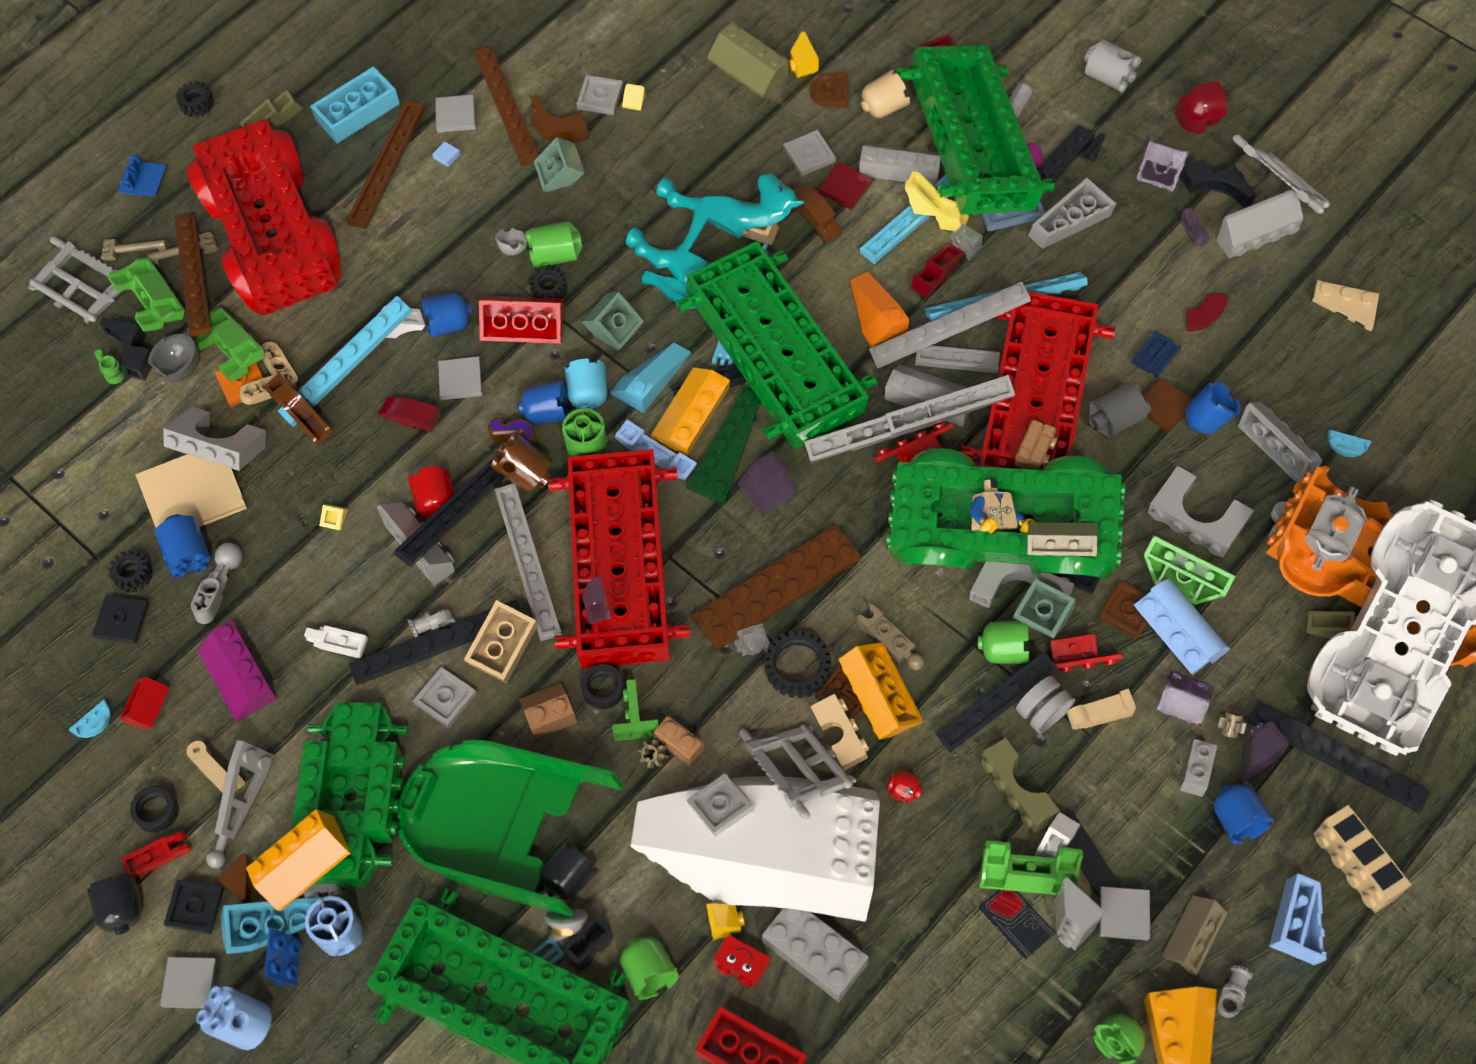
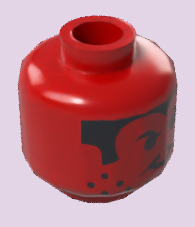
[886,770,923,804]

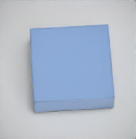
[432,141,460,167]

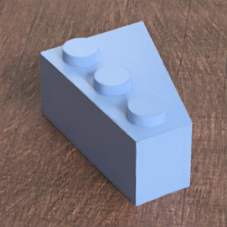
[1269,874,1326,965]

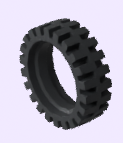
[765,630,831,698]

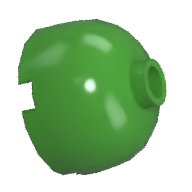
[1094,1014,1145,1064]

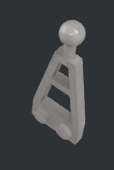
[206,740,274,868]

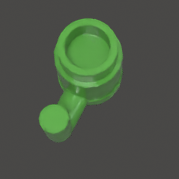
[94,349,125,384]

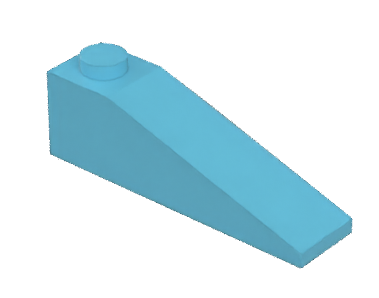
[610,343,691,413]
[221,897,321,954]

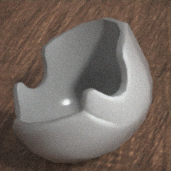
[496,227,528,256]

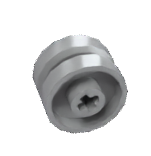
[1016,676,1075,734]

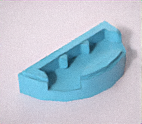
[1327,429,1372,457]
[68,699,111,738]

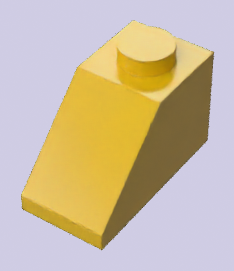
[788,31,819,78]
[706,903,745,940]

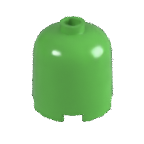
[978,620,1029,664]
[620,936,679,1000]

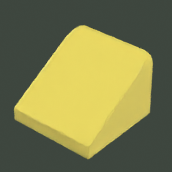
[622,84,646,110]
[320,504,348,530]

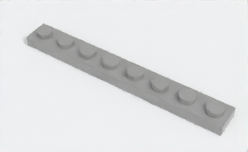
[869,282,1031,369]
[494,484,562,641]

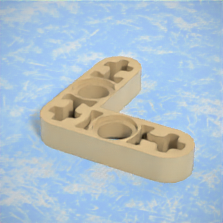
[240,342,298,405]

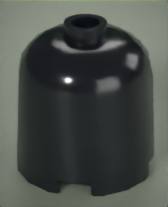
[539,838,600,900]
[87,874,142,935]

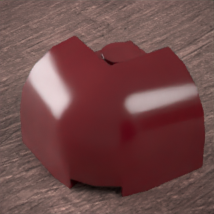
[1175,80,1227,134]

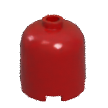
[408,466,454,518]

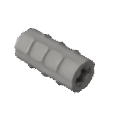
[1009,84,1032,119]

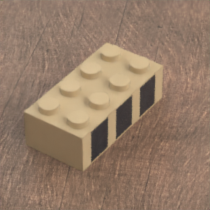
[1314,805,1412,913]

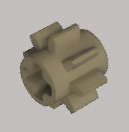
[1217,710,1247,738]
[638,739,668,768]

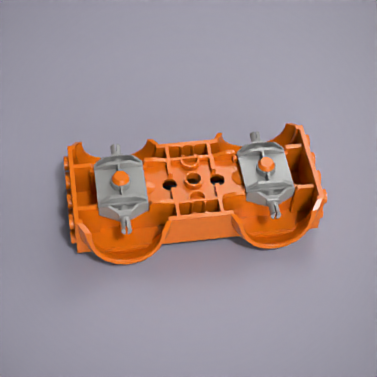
[1265,466,1476,667]

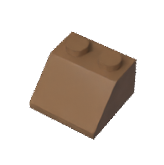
[519,683,577,739]

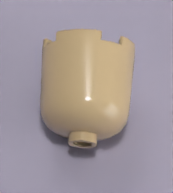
[861,70,910,118]

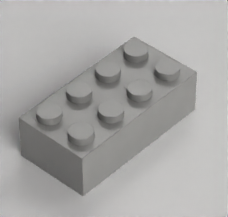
[762,908,869,1002]

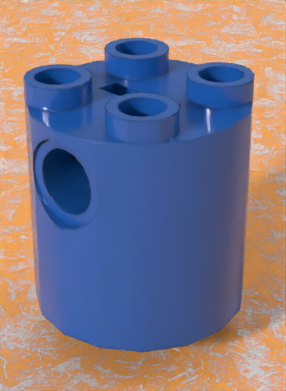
[154,514,211,578]

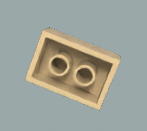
[464,600,538,684]

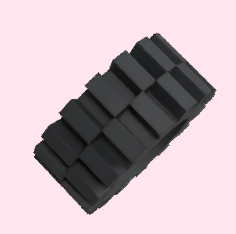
[176,81,214,118]
[530,266,568,298]
[108,550,153,593]

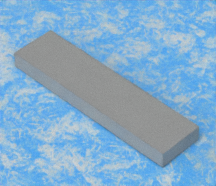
[915,345,1000,373]

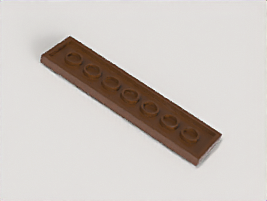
[692,524,861,651]

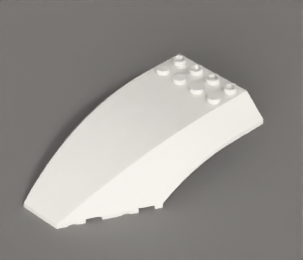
[631,776,880,921]

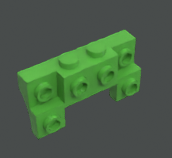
[108,258,185,332]
[188,308,265,382]
[979,840,1083,895]

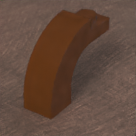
[530,95,589,143]
[790,184,842,243]

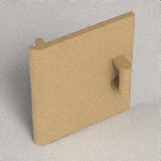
[135,454,247,527]

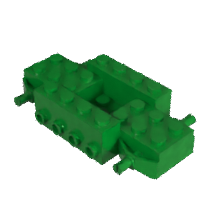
[292,702,409,888]

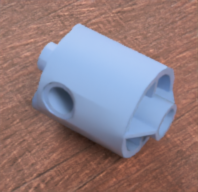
[305,896,363,956]
[196,986,272,1050]

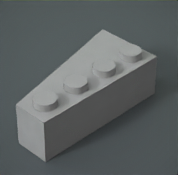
[1028,178,1116,249]

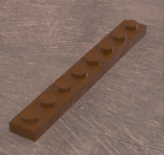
[473,45,538,166]
[347,100,425,229]
[174,214,212,337]

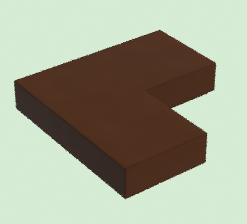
[815,664,863,720]

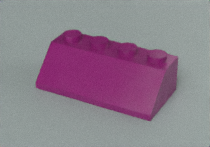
[198,620,277,722]

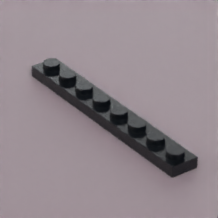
[394,455,506,567]
[348,599,521,686]
[1247,700,1431,813]

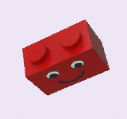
[714,935,770,989]

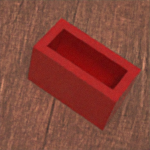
[119,676,169,729]

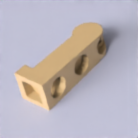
[1066,689,1136,730]
[187,741,246,793]

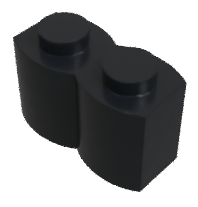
[564,917,613,970]

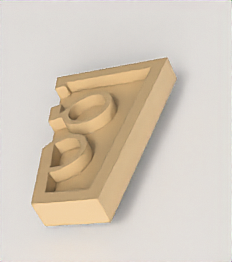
[1312,280,1379,331]

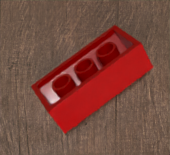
[479,296,564,343]

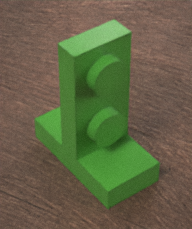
[612,679,659,741]

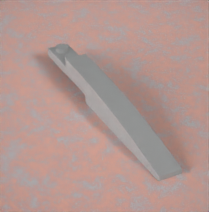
[804,375,1015,463]

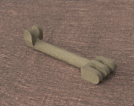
[147,232,218,269]
[101,239,170,261]

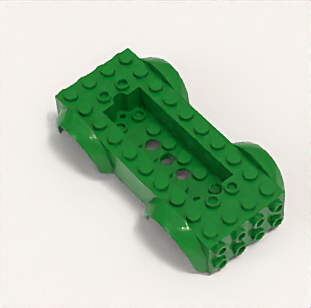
[887,448,1125,579]

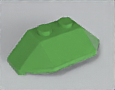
[1144,535,1236,605]

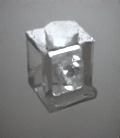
[950,224,983,261]
[734,623,769,656]

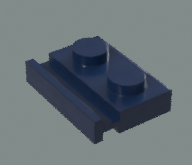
[1132,331,1181,378]

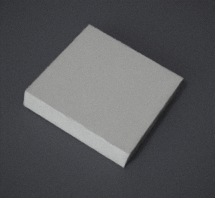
[576,75,623,115]
[436,94,476,133]
[783,130,836,177]
[438,357,482,400]
[413,667,477,728]
[687,774,754,837]
[1100,887,1150,940]
[160,957,218,1009]

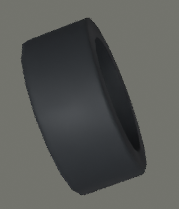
[581,664,625,709]
[130,786,179,833]

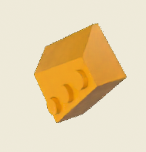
[1144,987,1217,1064]

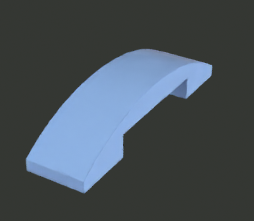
[615,420,697,480]

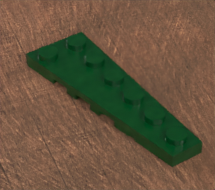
[686,386,761,505]

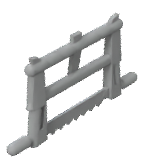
[1233,134,1330,214]
[28,236,134,324]
[739,724,856,819]

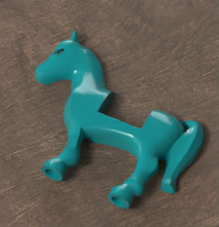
[626,173,804,309]

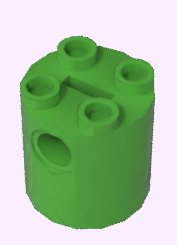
[525,221,582,268]
[562,408,609,457]

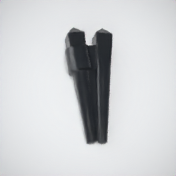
[1081,133,1106,161]

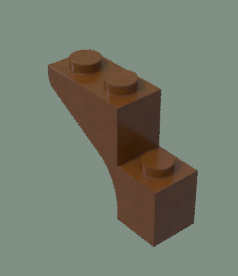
[264,373,334,445]

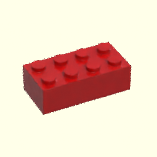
[695,1006,807,1064]

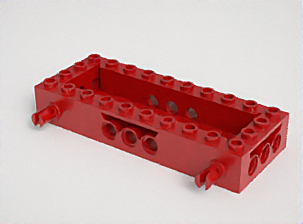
[960,291,1116,469]
[548,449,690,669]

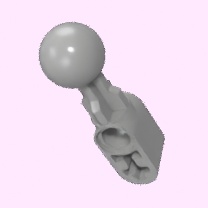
[191,542,243,624]

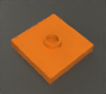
[215,363,266,407]

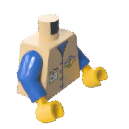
[969,479,1035,533]

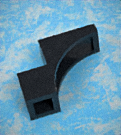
[1179,159,1255,209]
[99,317,152,381]

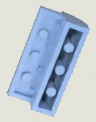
[1134,579,1230,675]

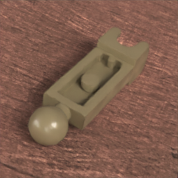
[856,604,924,671]

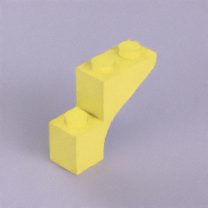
[905,171,969,232]

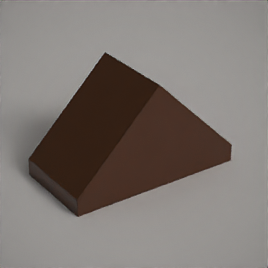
[218,853,253,904]

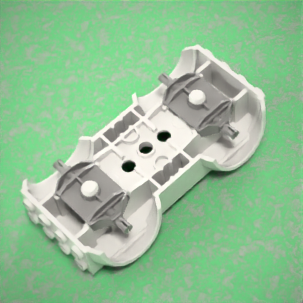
[1307,500,1476,756]

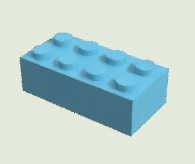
[310,66,400,143]

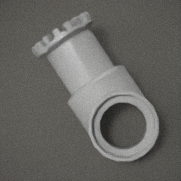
[408,609,455,638]
[1217,965,1253,1018]

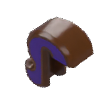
[488,417,538,448]

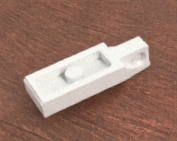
[304,626,368,659]

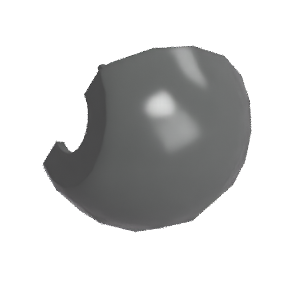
[148,333,199,382]

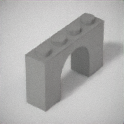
[163,406,266,471]
[1147,466,1254,558]
[969,561,1074,632]

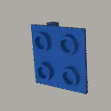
[118,154,167,197]
[264,928,301,987]

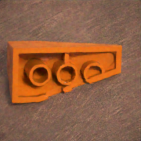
[850,271,909,348]

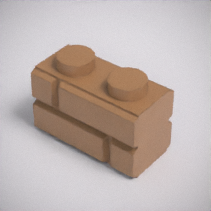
[1014,420,1058,470]
[654,716,705,768]

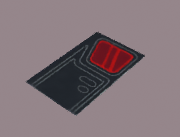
[978,890,1055,960]

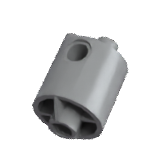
[1084,39,1142,93]

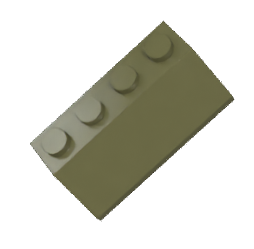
[707,22,788,98]

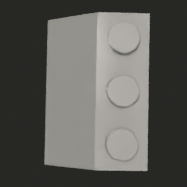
[1054,877,1104,950]

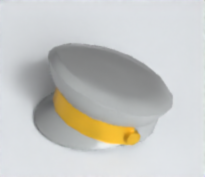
[544,908,588,941]

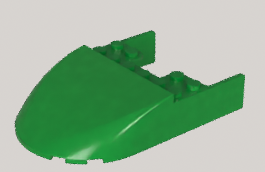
[397,740,623,917]

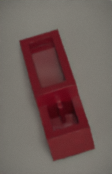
[910,242,965,298]
[378,397,441,433]

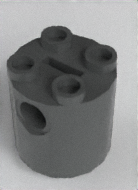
[1087,382,1151,439]

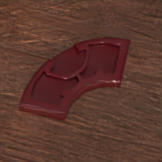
[1186,294,1228,331]

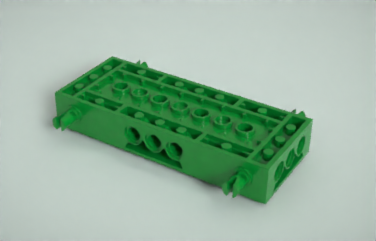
[896,45,1054,215]
[676,241,877,450]
[366,888,632,1064]

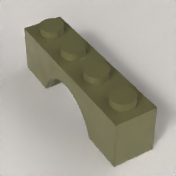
[981,738,1060,834]

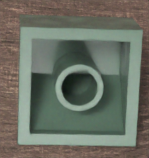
[534,137,585,192]
[582,292,644,350]
[1013,579,1076,639]

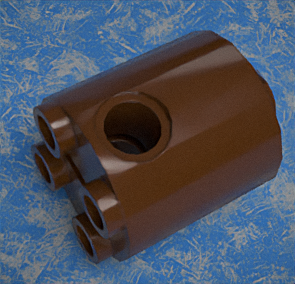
[489,431,553,494]

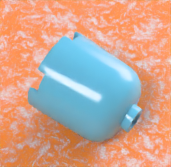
[564,359,607,410]

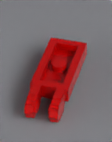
[121,831,192,878]

